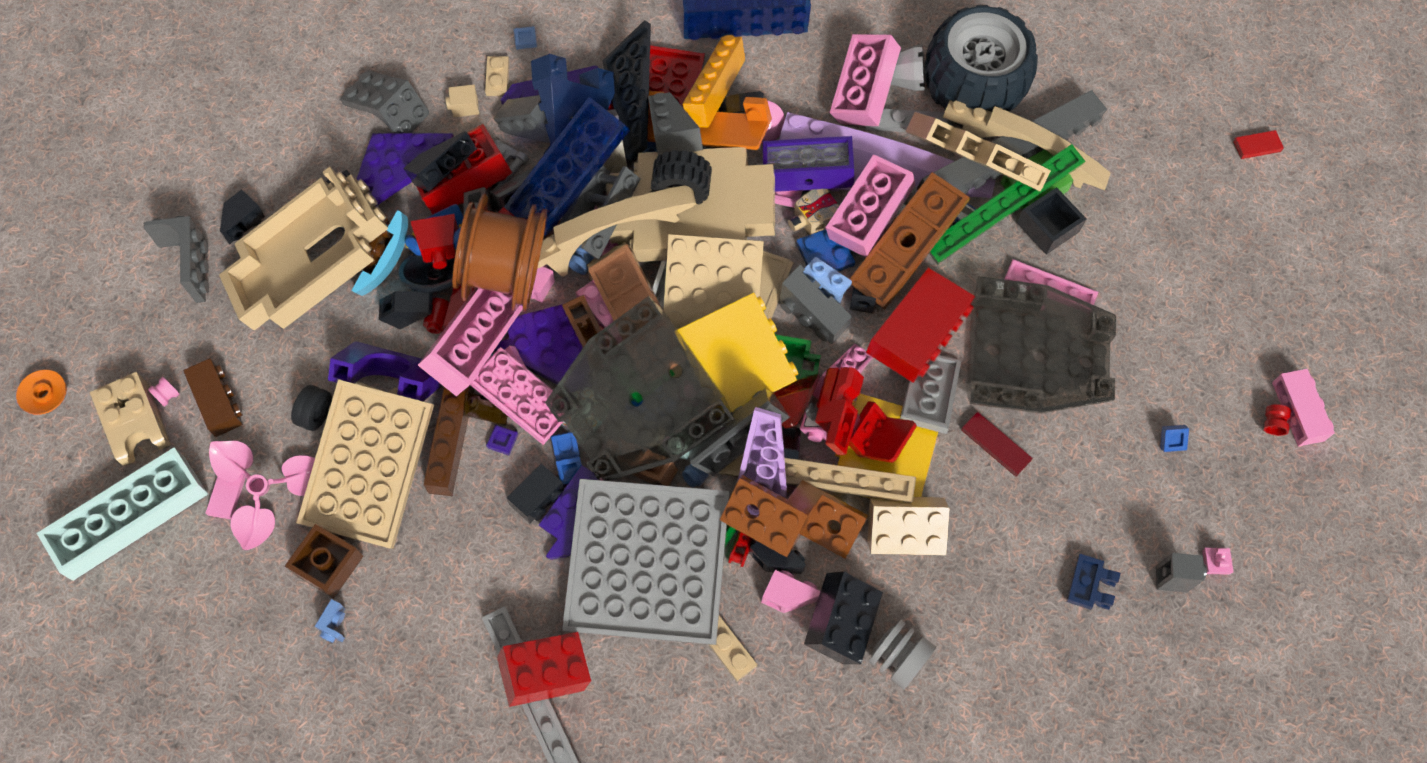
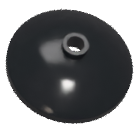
[399,253,455,293]

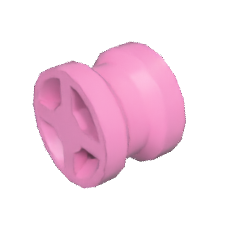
[148,377,180,407]

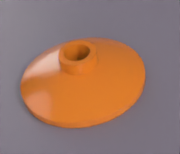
[16,370,67,415]

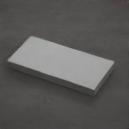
[900,355,961,434]

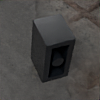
[506,463,564,524]

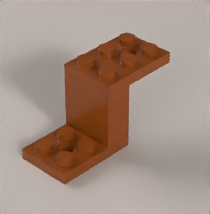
[720,475,868,559]

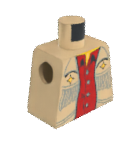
[788,189,840,235]

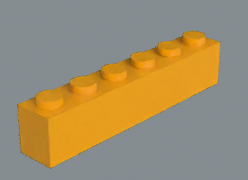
[683,35,745,128]

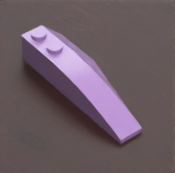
[737,407,787,515]

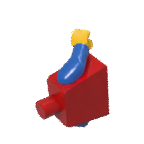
[405,214,462,269]

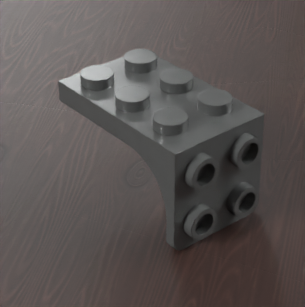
[339,71,429,133]
[144,216,209,303]

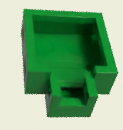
[775,334,821,390]

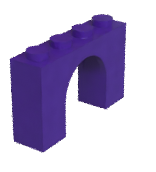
[328,341,441,402]

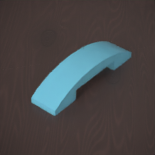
[351,210,408,296]

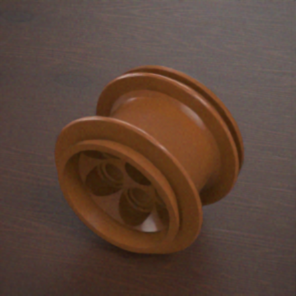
[452,194,547,312]

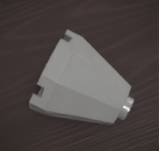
[891,44,925,91]

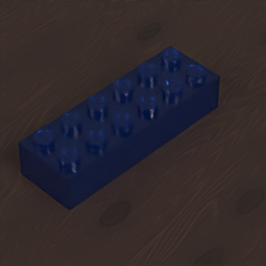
[682,0,811,40]
[504,97,630,238]

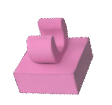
[1202,548,1233,574]

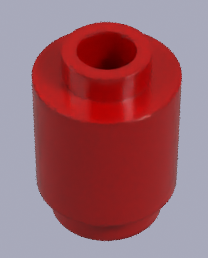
[423,298,449,334]

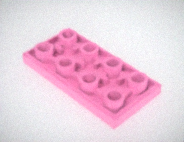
[470,347,575,445]

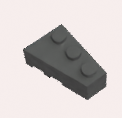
[648,92,703,156]

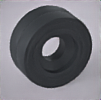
[291,385,332,431]

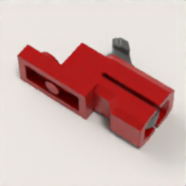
[805,367,864,455]

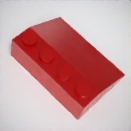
[416,124,512,215]

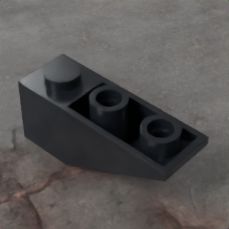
[403,131,477,192]

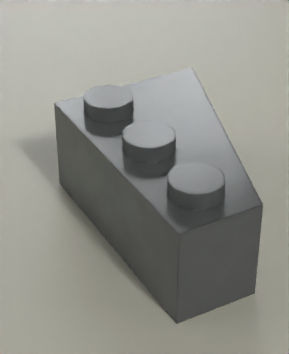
[493,95,551,144]
[779,265,852,344]

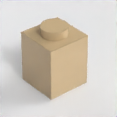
[446,84,479,117]

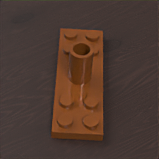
[850,172,970,310]

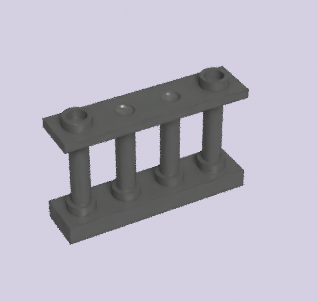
[553,161,641,259]

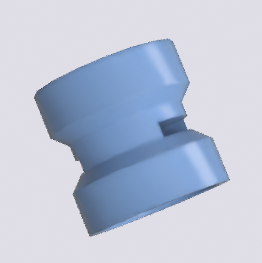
[569,245,595,275]

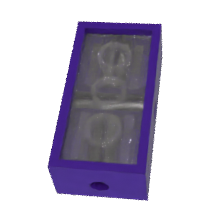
[763,136,854,192]

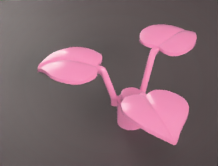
[209,441,315,550]

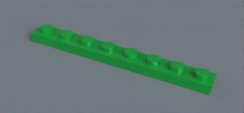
[929,144,1086,265]

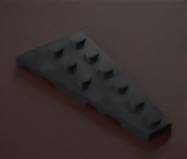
[602,20,651,161]

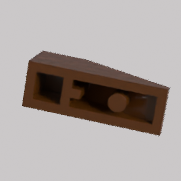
[562,295,615,369]

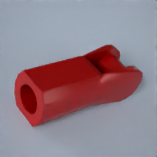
[728,531,753,567]

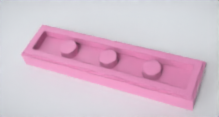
[1004,259,1098,314]

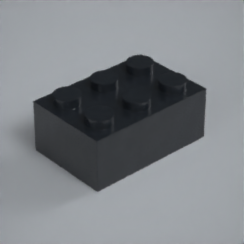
[804,571,883,665]

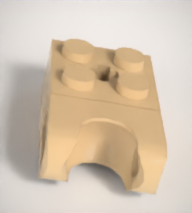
[90,372,171,466]

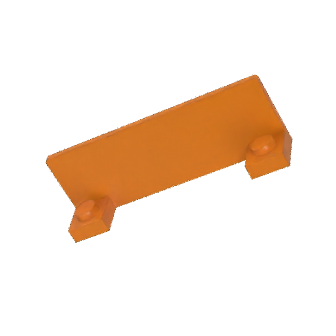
[647,91,772,150]

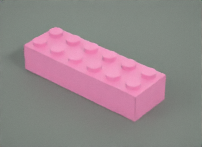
[418,288,535,396]

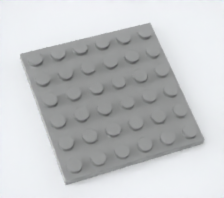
[562,479,730,645]

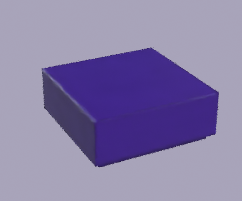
[486,425,518,456]

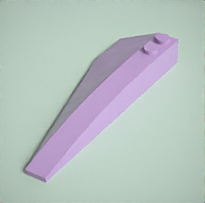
[779,112,996,198]

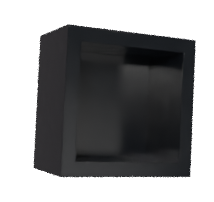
[1017,187,1087,255]

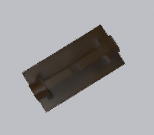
[463,392,508,425]

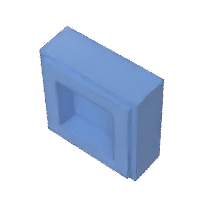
[514,26,537,50]

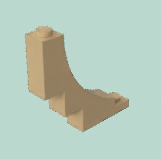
[905,112,1051,191]

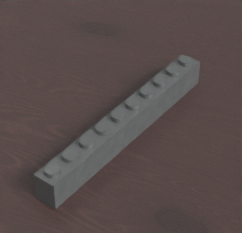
[916,90,1107,194]

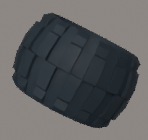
[924,5,1038,112]

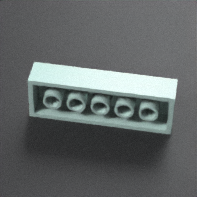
[37,447,208,581]

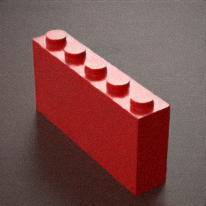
[866,267,975,383]

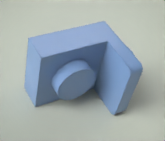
[315,599,345,643]

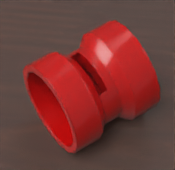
[1263,404,1291,436]

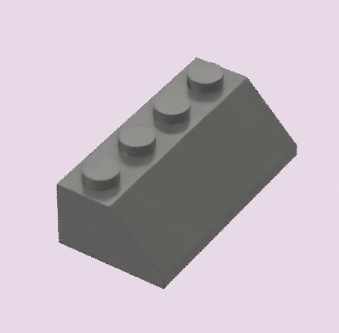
[689,388,790,477]

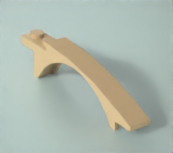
[943,100,1111,190]
[538,185,696,277]

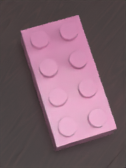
[830,34,901,126]
[825,155,915,257]

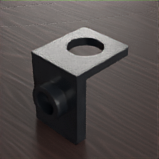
[850,287,876,313]

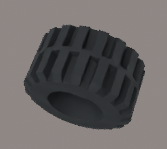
[651,150,712,205]

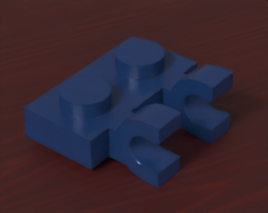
[1066,554,1121,610]

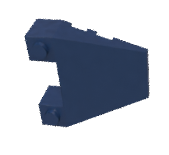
[531,53,615,158]

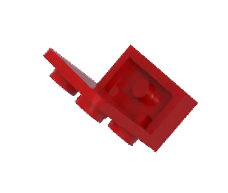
[849,401,917,463]

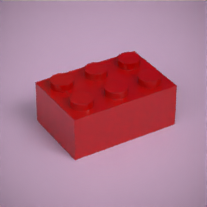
[497,632,591,707]

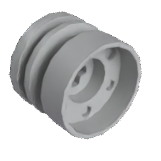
[869,619,937,690]

